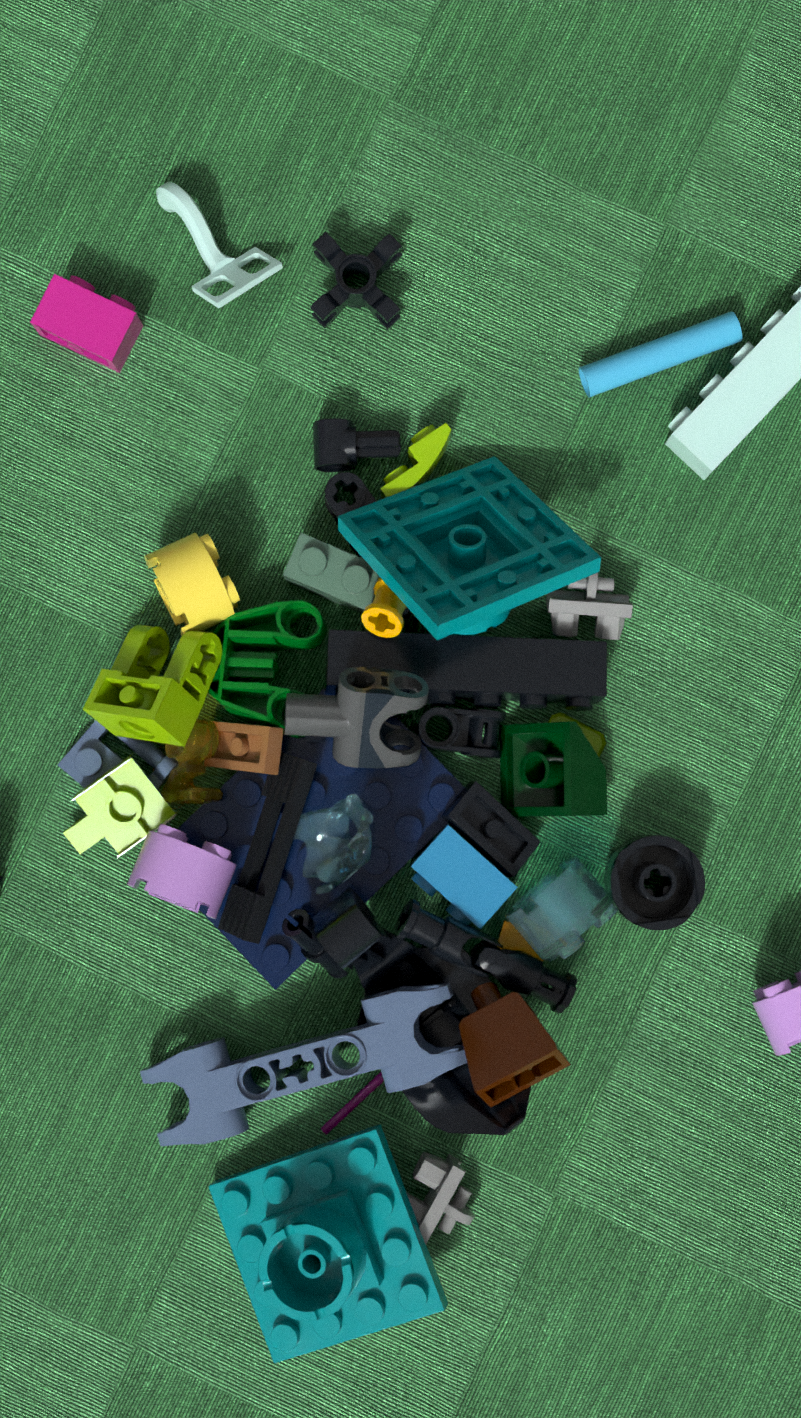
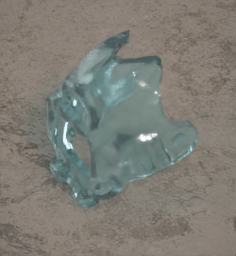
[293,794,373,895]

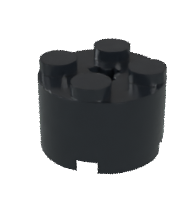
[604,834,705,930]

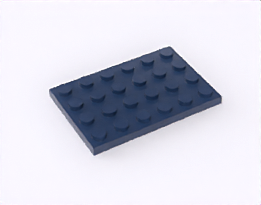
[177,688,465,990]

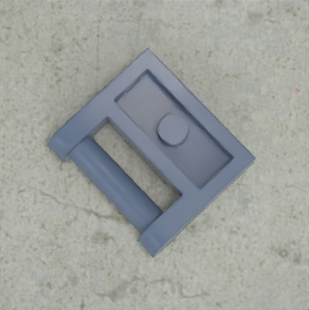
[58,720,181,791]

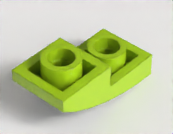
[380,423,451,499]

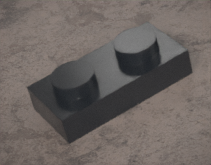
[441,781,541,877]

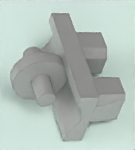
[546,573,633,640]
[406,1152,475,1244]

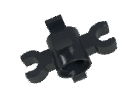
[310,232,402,330]

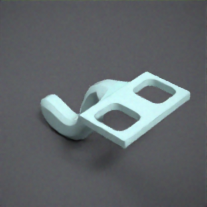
[156,182,283,308]

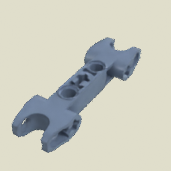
[140,982,467,1146]

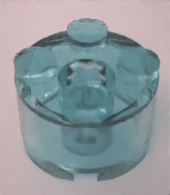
[505,856,618,962]

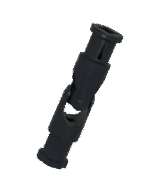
[394,899,577,1014]

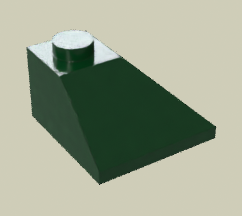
[500,721,607,816]

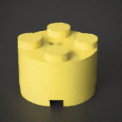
[144,533,240,636]

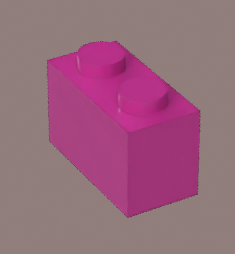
[30,274,143,373]

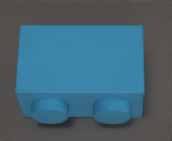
[410,824,518,929]

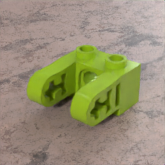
[83,625,222,747]

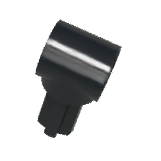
[313,418,401,472]

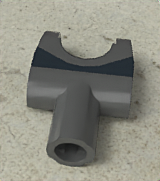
[284,667,429,769]

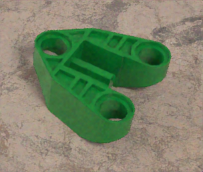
[208,600,327,738]

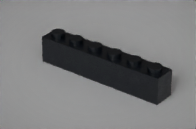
[325,630,607,711]

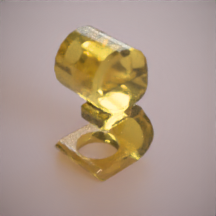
[161,719,223,804]

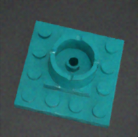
[338,456,601,640]
[208,1124,448,1363]

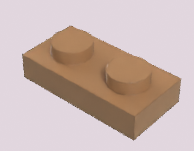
[204,721,284,775]

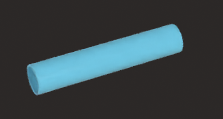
[578,311,742,397]

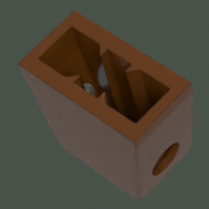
[459,982,571,1107]

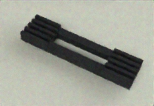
[218,753,317,944]

